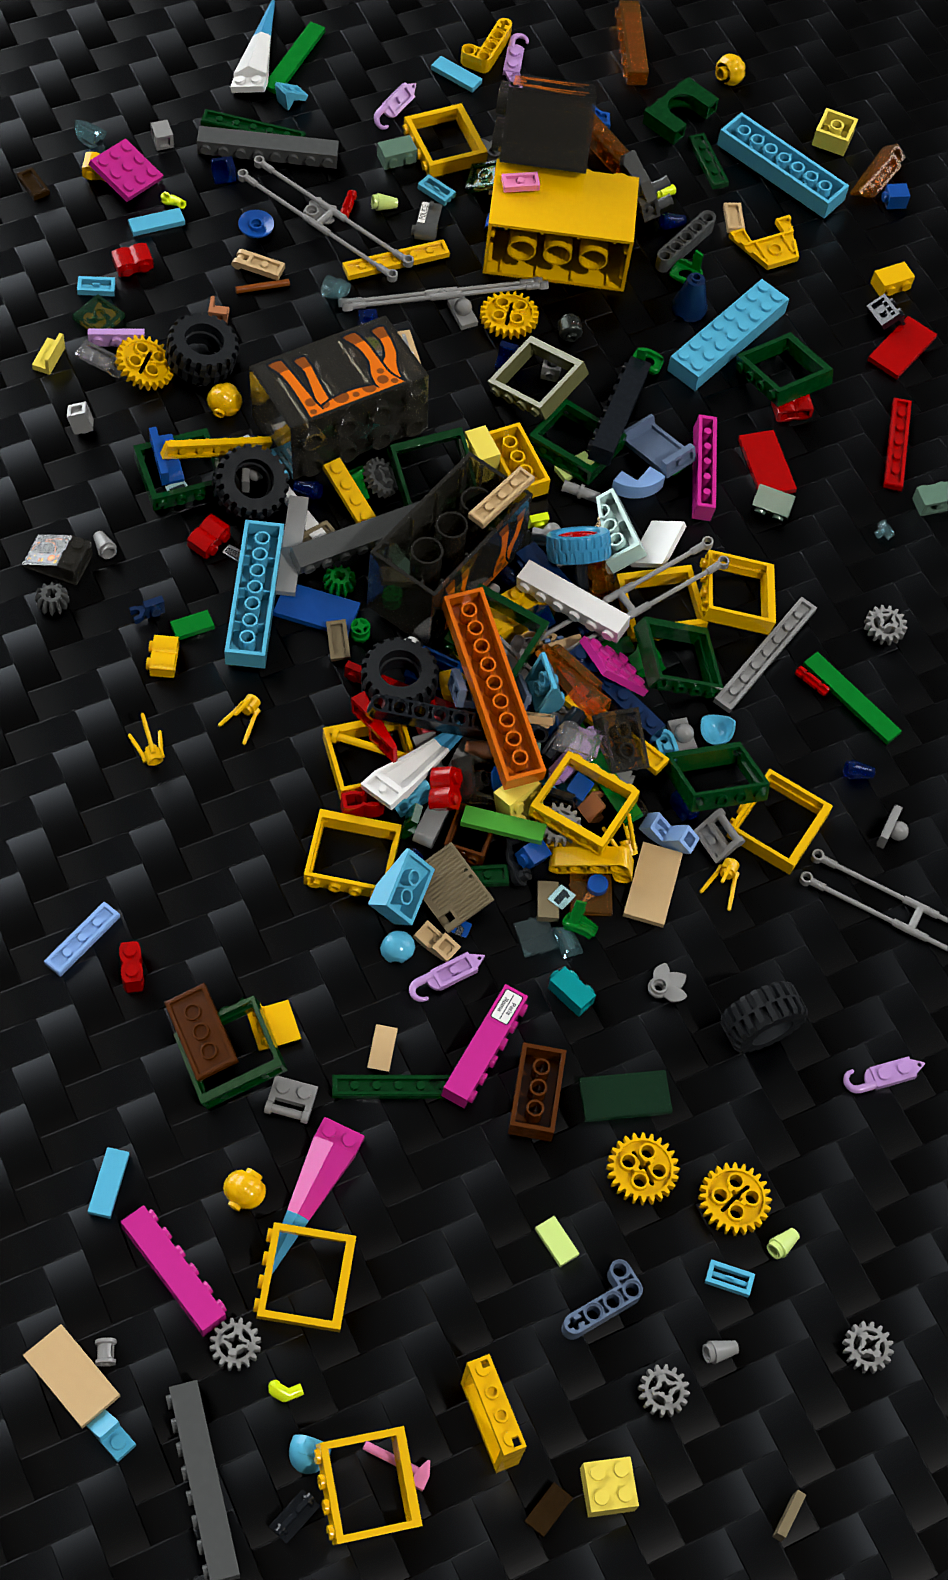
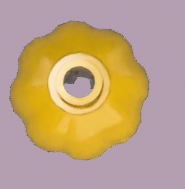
[715,53,745,86]
[207,383,242,418]
[223,1168,266,1212]

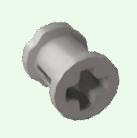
[95,1338,117,1366]

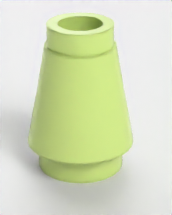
[371,193,398,211]
[767,1228,800,1259]

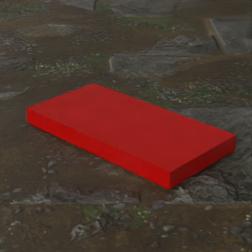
[867,316,937,380]
[738,430,797,494]

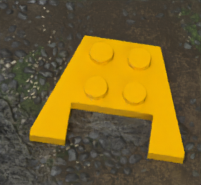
[729,215,799,270]

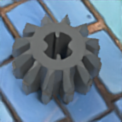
[35,582,69,616]

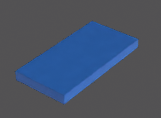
[273,584,361,637]

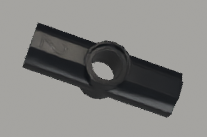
[540,706,587,765]

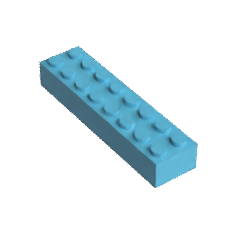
[717,112,849,218]
[667,279,789,391]
[225,520,284,669]

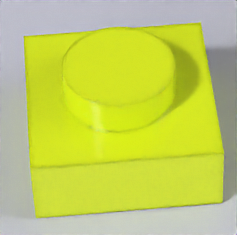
[526,512,550,529]

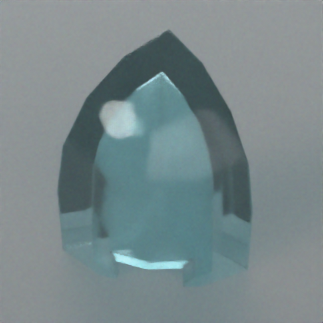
[75,120,107,148]
[552,927,583,959]

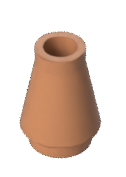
[464,740,493,761]

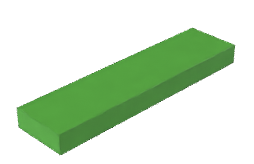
[460,805,547,845]

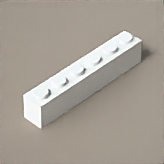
[516,560,630,644]

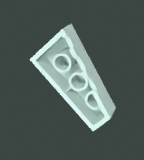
[596,488,647,574]

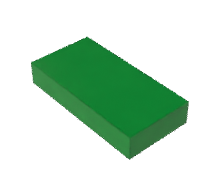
[170,610,215,640]

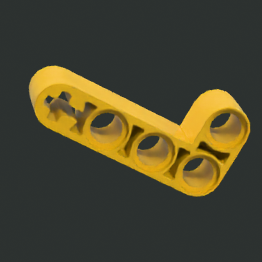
[460,18,512,73]
[548,846,634,883]

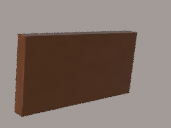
[164,983,239,1082]

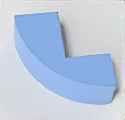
[612,467,665,499]
[639,812,700,854]

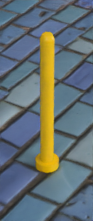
[331,728,407,758]

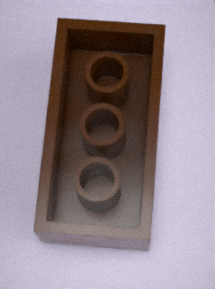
[508,1042,567,1142]

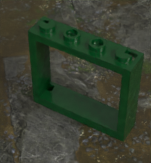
[735,332,833,407]
[528,399,627,485]
[386,427,482,510]
[133,428,220,511]
[442,583,550,681]
[633,616,723,698]
[663,742,770,812]
[174,995,288,1109]

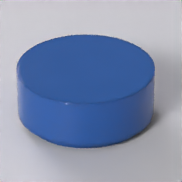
[587,874,608,896]

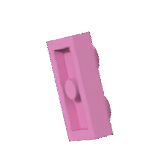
[501,172,540,193]

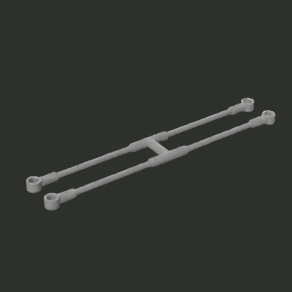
[238,155,414,282]
[338,277,549,311]
[523,536,729,665]
[799,849,948,952]

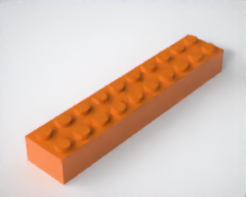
[442,587,546,790]

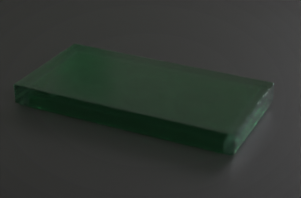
[579,1070,673,1122]

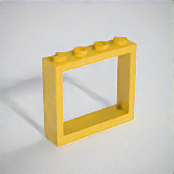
[402,103,488,177]
[700,550,776,635]
[614,565,708,643]
[323,720,414,800]
[528,750,640,856]
[726,769,833,875]
[304,809,402,898]
[253,1222,356,1332]
[461,1354,527,1473]
[314,1426,423,1545]

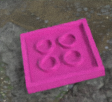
[88,138,164,202]
[579,636,648,697]

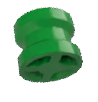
[350,618,371,643]

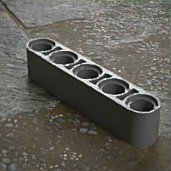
[655,210,716,273]

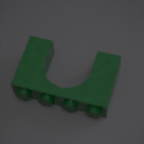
[643,77,719,145]

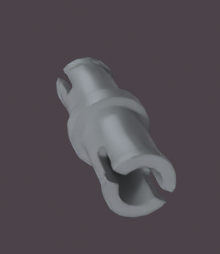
[561,479,601,504]

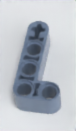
[561,1259,643,1340]

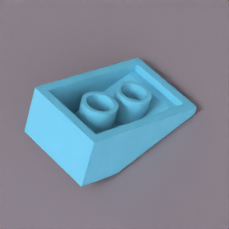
[525,652,565,714]
[368,848,435,925]

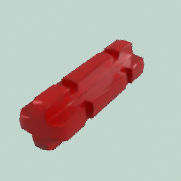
[340,189,357,218]
[795,666,830,696]

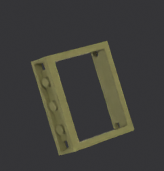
[488,336,589,420]

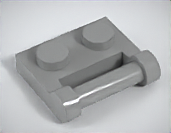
[694,808,745,863]
[264,1076,318,1124]

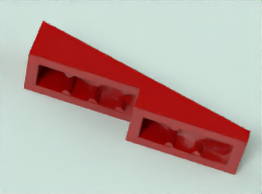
[351,691,398,763]

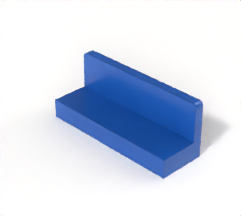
[149,427,185,485]

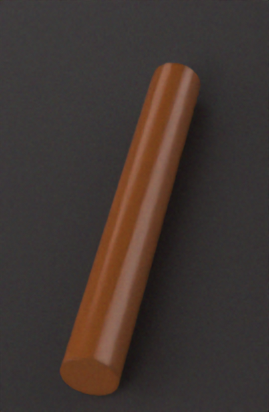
[235,279,290,294]

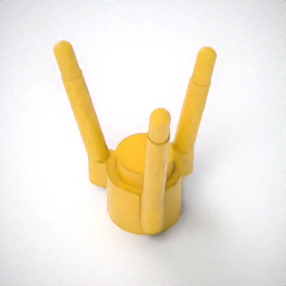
[218,694,261,745]
[128,713,165,766]
[602,813,638,856]
[699,858,740,911]

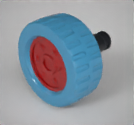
[546,526,611,593]

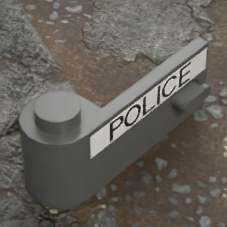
[411,201,443,242]

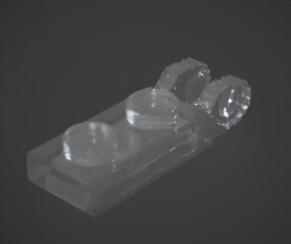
[75,340,122,379]

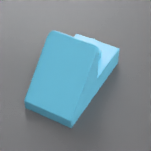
[275,82,308,111]
[86,1409,136,1462]

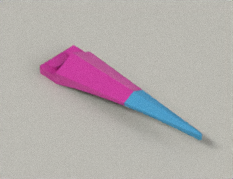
[264,1117,365,1274]

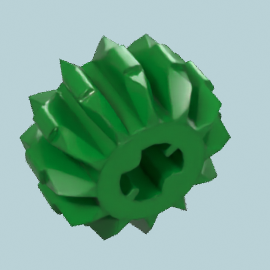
[323,564,356,598]

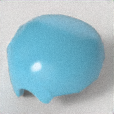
[380,931,415,963]

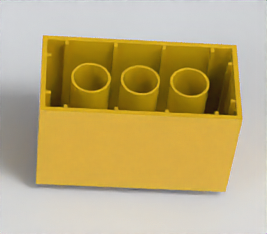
[483,159,639,292]

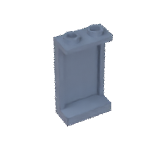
[623,414,696,478]
[448,668,532,710]

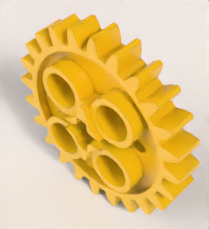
[480,291,539,339]
[115,335,174,391]
[606,1132,680,1205]
[698,1162,772,1236]

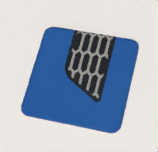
[451,921,472,938]

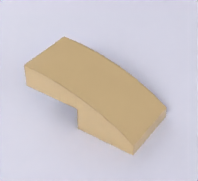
[413,920,461,962]
[367,1024,398,1072]

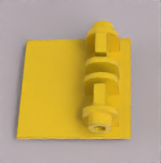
[247,1000,301,1051]

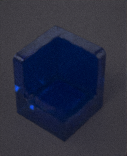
[211,156,236,184]
[494,341,519,370]

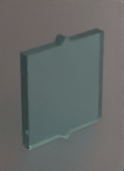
[514,917,558,958]

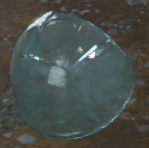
[321,275,351,299]

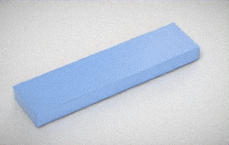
[44,902,120,977]

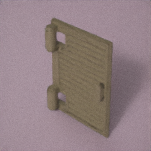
[423,842,494,933]

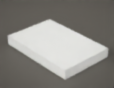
[630,521,687,568]

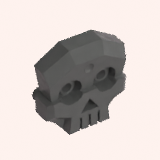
[620,150,674,223]

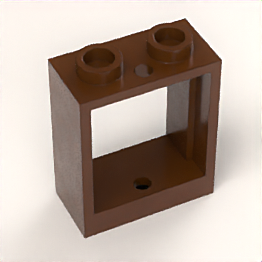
[444,803,493,865]

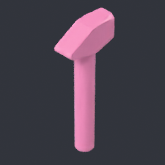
[363,1441,430,1492]

